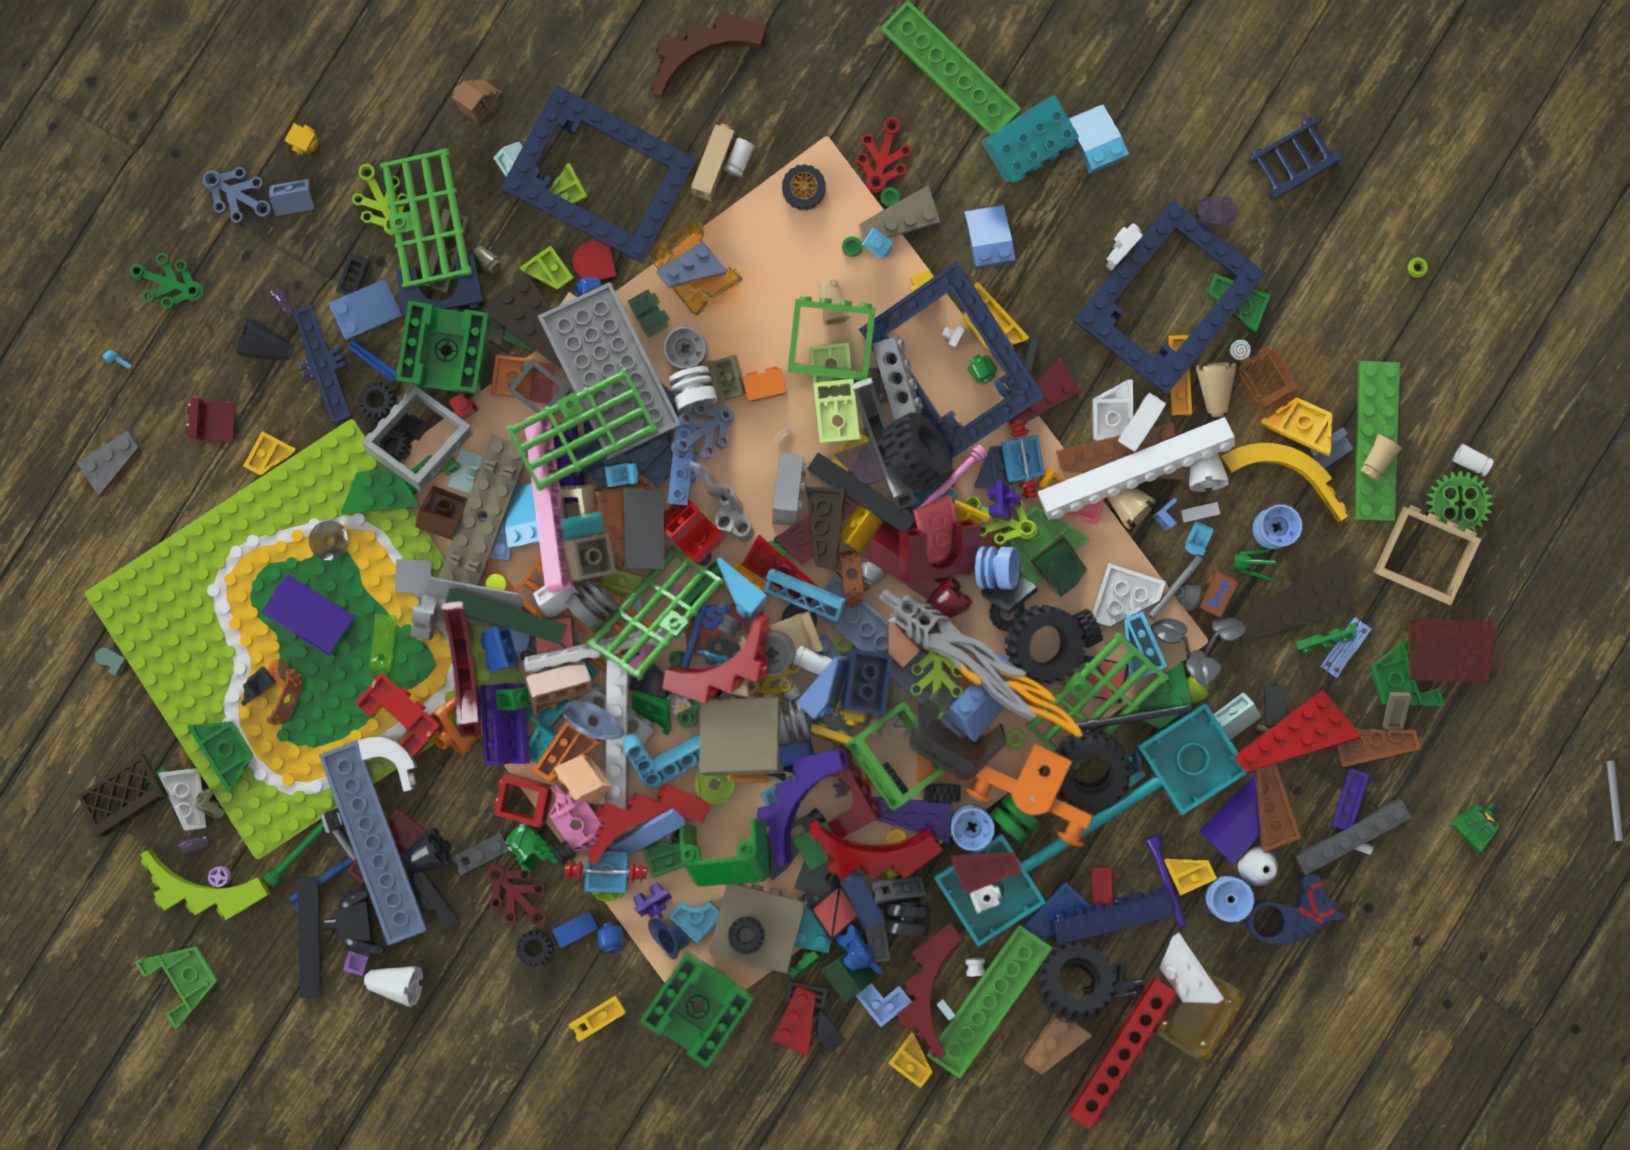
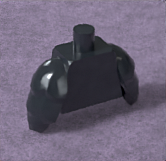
[324,885,386,956]

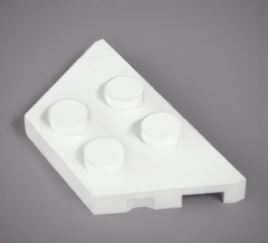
[1092,379,1133,440]
[1160,933,1224,1003]

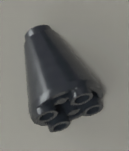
[236,318,294,360]
[400,828,452,875]

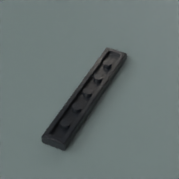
[807,453,916,531]
[297,877,321,998]

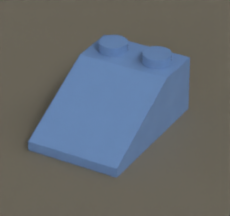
[965,205,1015,270]
[328,279,402,340]
[796,656,847,719]

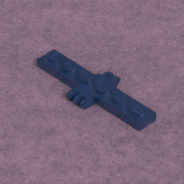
[293,305,352,424]

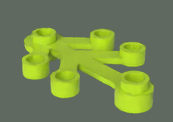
[352,164,408,236]
[965,497,1037,547]
[910,650,963,719]

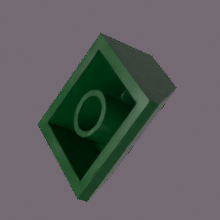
[1032,537,1087,597]
[822,950,877,1003]

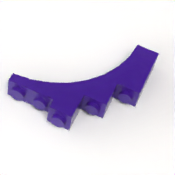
[757,748,849,866]

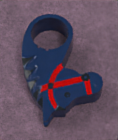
[1244,873,1346,944]

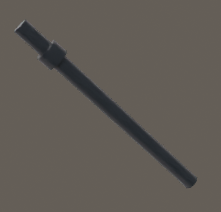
[1076,704,1193,731]

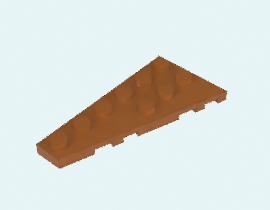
[1056,422,1186,480]

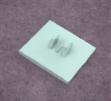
[448,449,484,494]

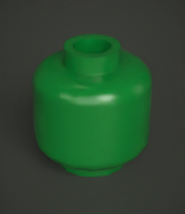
[967,354,997,385]

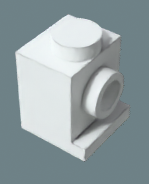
[969,884,1002,913]

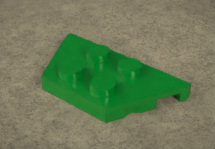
[341,469,420,514]
[1121,661,1193,729]
[188,721,254,793]

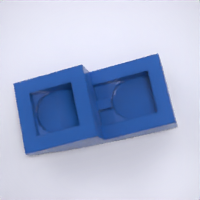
[551,911,598,948]

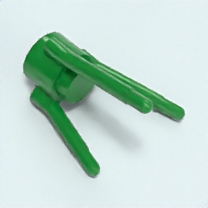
[1233,549,1278,583]

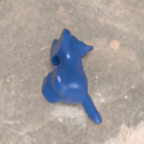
[836,925,883,974]

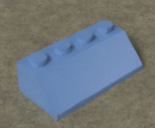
[944,653,1024,742]

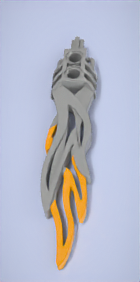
[879,589,1082,738]

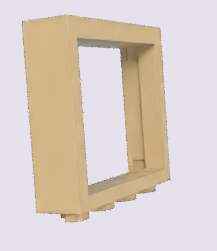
[1374,505,1481,605]

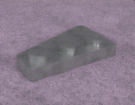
[78,431,140,497]

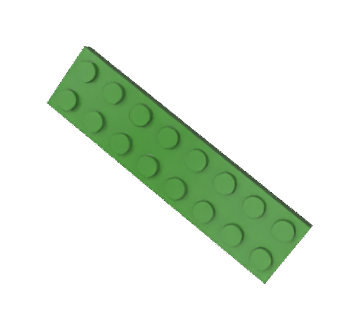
[880,0,1021,135]
[1354,361,1400,521]
[927,924,1052,1079]

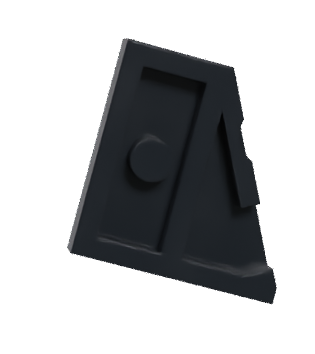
[628,652,669,697]

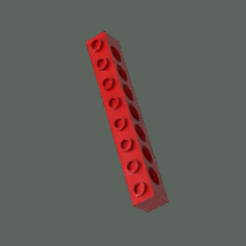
[1068,977,1176,1129]

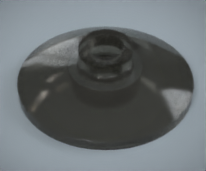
[309,521,349,561]

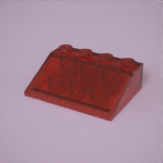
[1409,619,1495,683]

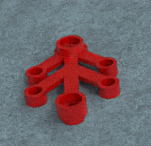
[856,117,912,193]

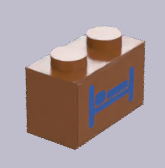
[1197,571,1239,618]

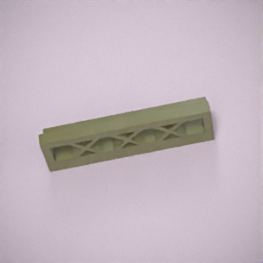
[423,208,469,294]

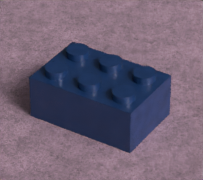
[841,649,892,717]

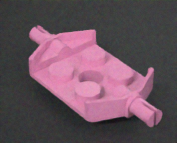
[549,783,603,851]

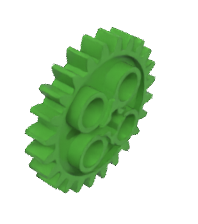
[1426,471,1493,535]

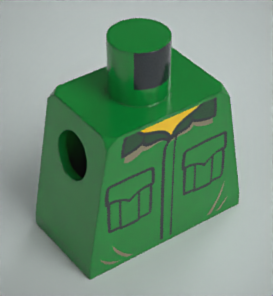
[1449,803,1500,852]

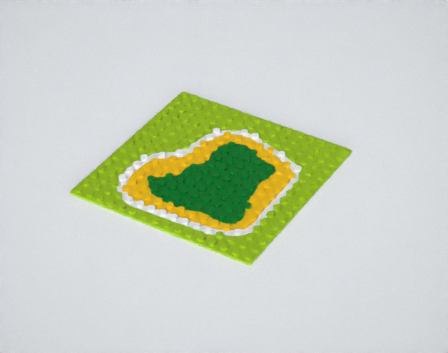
[85,419,525,859]

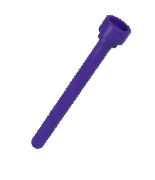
[1144,835,1186,928]

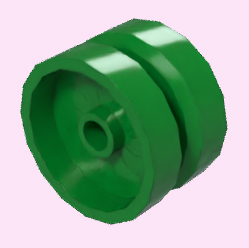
[989,794,1040,845]

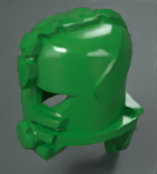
[506,823,559,872]

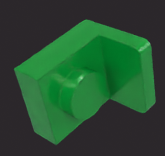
[495,687,529,710]

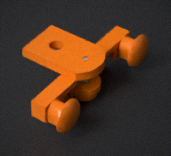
[965,744,1093,847]

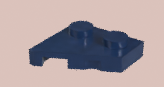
[974,446,1013,488]

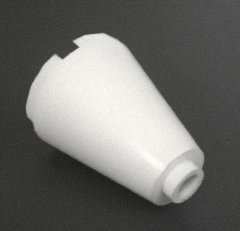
[1189,453,1229,492]
[1237,846,1278,887]
[364,966,423,1007]

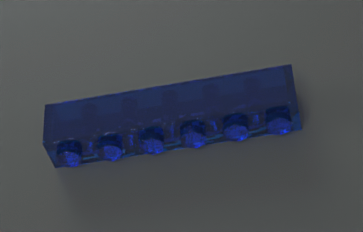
[1049,887,1175,945]

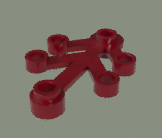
[486,864,547,926]

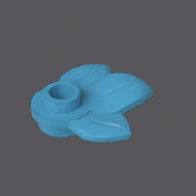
[695,650,731,667]

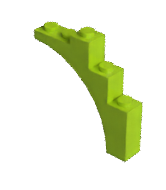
[140,849,272,920]

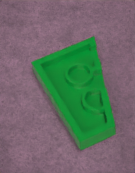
[1207,274,1270,333]
[1296,623,1357,654]

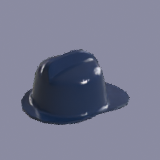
[648,918,689,960]

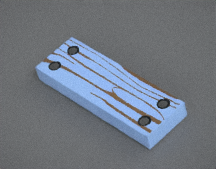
[1320,617,1371,678]

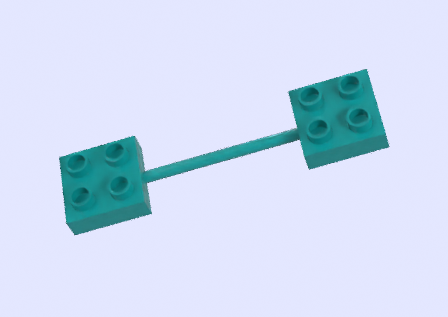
[933,703,1246,947]

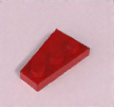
[772,985,816,1057]

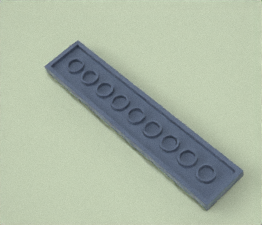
[809,575,966,738]
[319,741,427,945]

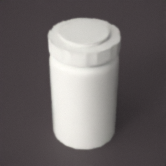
[723,138,755,177]
[1453,444,1493,477]
[793,646,832,675]

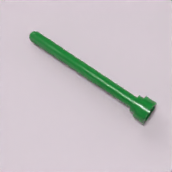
[263,815,333,888]

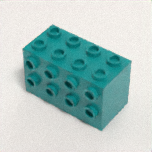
[981,96,1080,183]

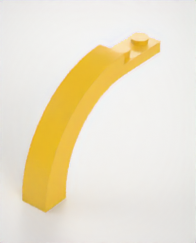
[1220,443,1348,522]

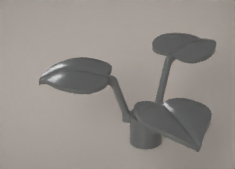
[1151,616,1246,688]

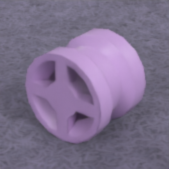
[208,866,232,887]

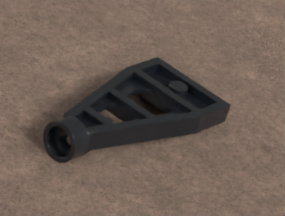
[767,807,826,881]

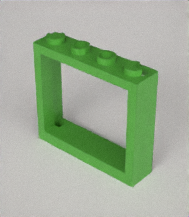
[787,296,876,380]
[845,701,951,810]

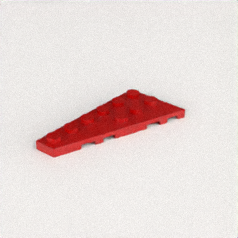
[1234,690,1361,774]

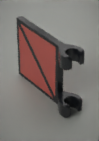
[521,616,575,660]
[1079,655,1129,703]
[801,873,859,941]

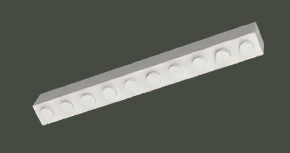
[1038,417,1235,520]

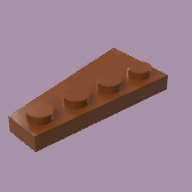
[1335,729,1421,768]
[1255,764,1301,852]

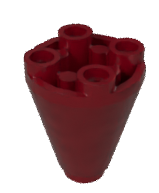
[919,578,973,626]

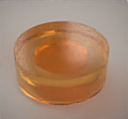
[269,659,290,679]

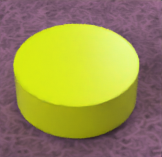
[486,574,507,590]

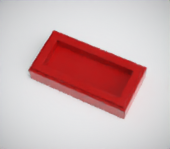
[1091,867,1113,908]

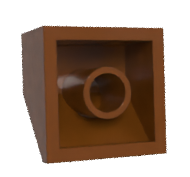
[415,486,468,540]

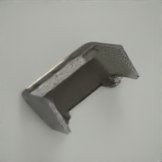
[909,686,1007,780]

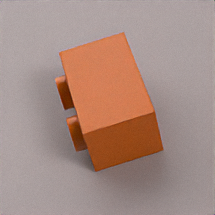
[743,367,787,403]

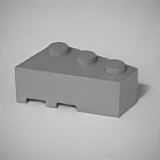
[772,453,807,526]

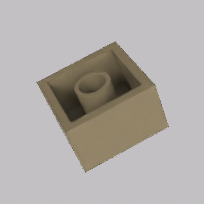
[562,533,616,581]

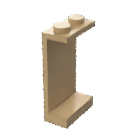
[739,611,823,656]

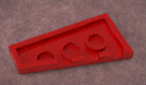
[742,534,819,604]

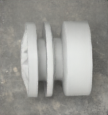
[668,366,718,413]

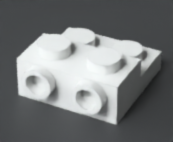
[1106,223,1143,272]

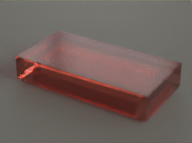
[530,362,556,404]

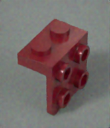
[186,398,236,442]

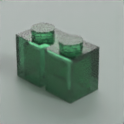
[628,289,670,338]

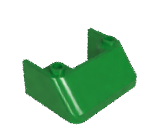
[680,818,769,887]

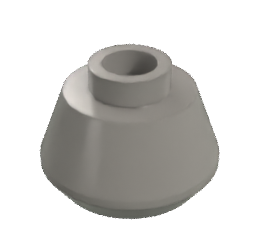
[861,561,885,586]

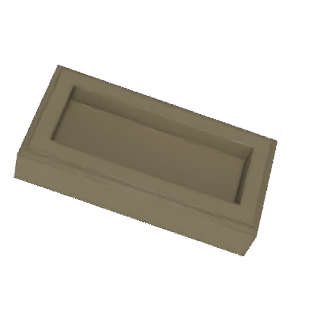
[1382,692,1411,730]

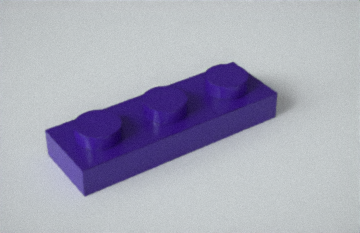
[1331,768,1369,830]

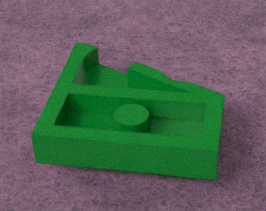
[631,690,672,735]
[643,842,685,878]

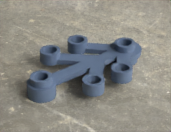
[202,167,272,224]
[671,403,734,459]

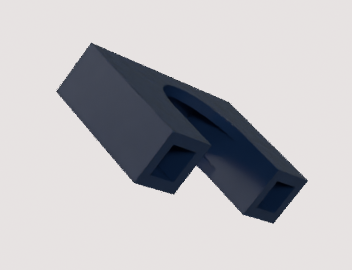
[395,254,485,318]
[843,871,884,930]

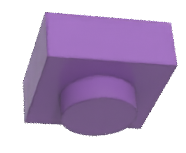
[343,951,369,976]

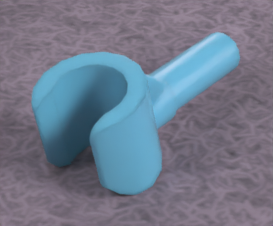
[103,350,132,369]

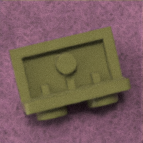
[707,355,746,400]

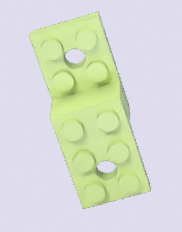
[809,342,860,444]

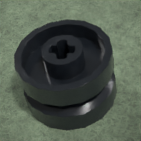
[885,901,931,936]

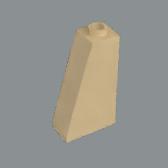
[691,124,735,202]

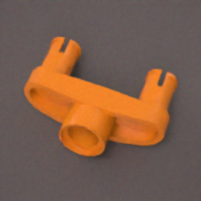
[431,697,482,755]

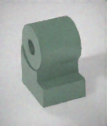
[95,648,128,676]

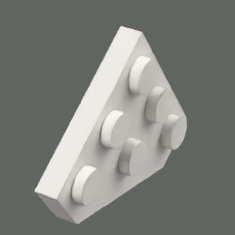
[1092,563,1166,627]

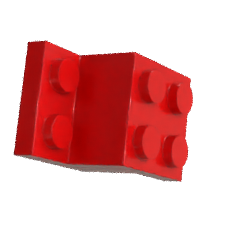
[664,499,726,565]

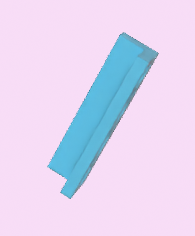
[763,569,846,622]

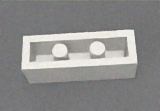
[1179,502,1220,523]

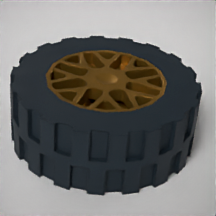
[782,164,826,210]

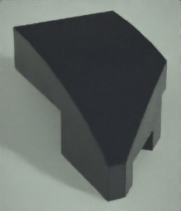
[395,413,430,441]
[242,666,276,707]
[815,1009,846,1053]

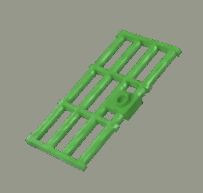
[380,148,472,289]
[506,368,658,492]
[586,546,725,680]
[1025,632,1170,771]

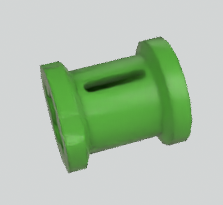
[443,456,461,475]

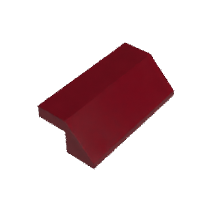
[861,521,943,600]

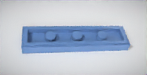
[609,808,685,856]

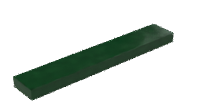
[445,588,566,645]

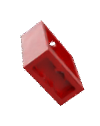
[494,773,553,828]

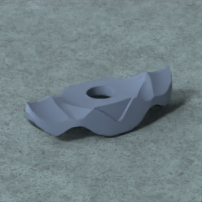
[563,700,625,740]

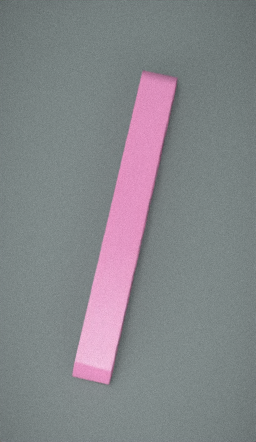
[525,416,572,593]

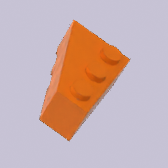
[533,720,602,782]

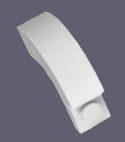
[1118,393,1166,452]
[358,737,417,791]

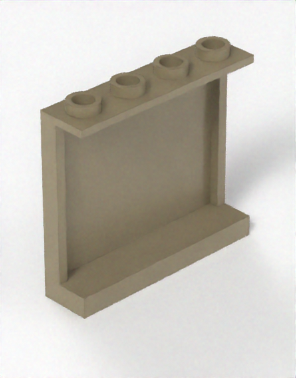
[699,694,784,776]
[709,883,805,974]

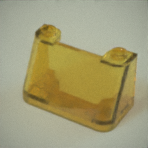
[650,217,743,315]
[1157,968,1246,1063]

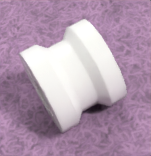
[965,957,986,976]

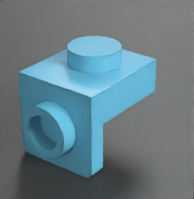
[862,228,893,259]
[605,463,638,487]
[1185,521,1213,556]

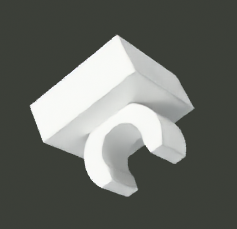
[942,326,965,350]

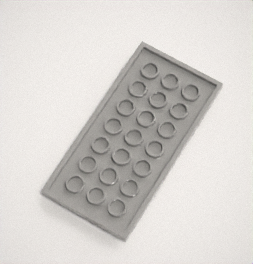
[538,282,681,460]

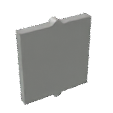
[394,559,433,594]

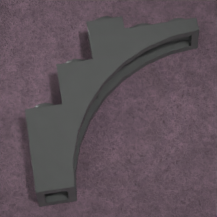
[852,377,917,510]

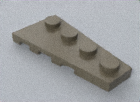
[859,185,940,241]

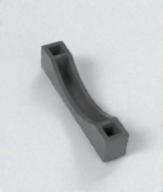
[1292,799,1412,875]

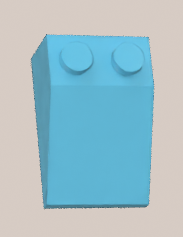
[1069,105,1129,174]
[505,483,540,548]
[717,557,768,621]

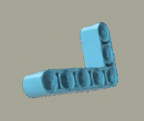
[622,733,700,788]

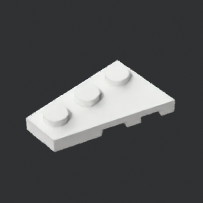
[158,768,206,830]

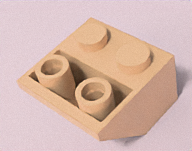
[555,755,613,803]

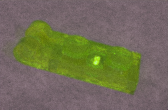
[370,614,396,671]

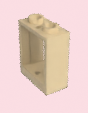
[560,485,596,540]

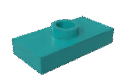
[529,722,558,764]

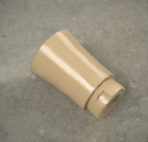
[818,280,851,325]
[1361,434,1402,481]

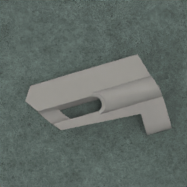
[690,462,755,542]
[411,577,524,640]

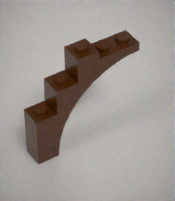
[651,12,767,100]

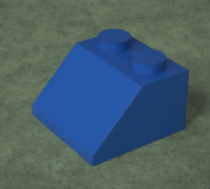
[480,627,519,672]

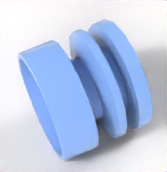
[1252,505,1302,549]
[975,546,1020,590]
[950,804,994,851]

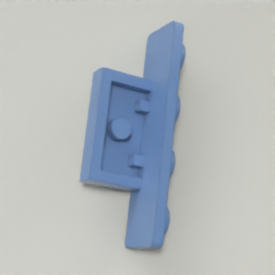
[668,425,698,506]

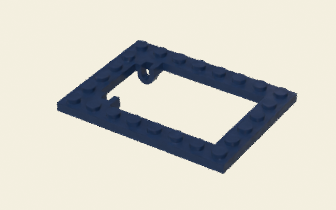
[501,85,697,264]
[1073,200,1266,395]
[859,262,1045,459]

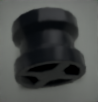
[552,840,577,866]

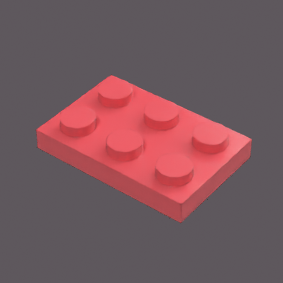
[914,495,957,563]

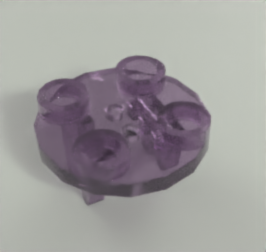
[1198,196,1238,227]

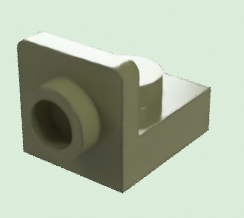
[194,789,225,819]

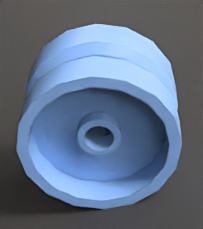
[1205,876,1254,922]

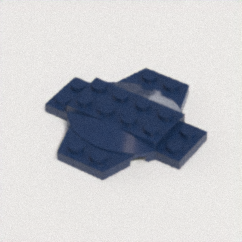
[571,381,679,489]

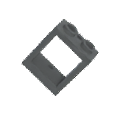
[508,359,572,413]

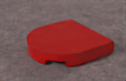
[573,240,617,281]

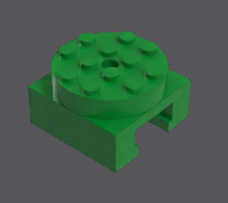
[396,301,492,396]
[640,950,754,1068]

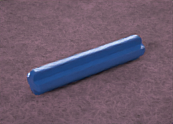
[349,340,397,383]

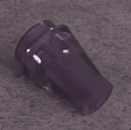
[269,286,295,317]
[178,835,210,857]

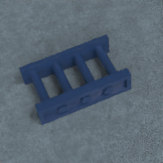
[1247,117,1343,201]

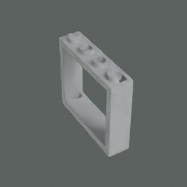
[363,386,473,492]

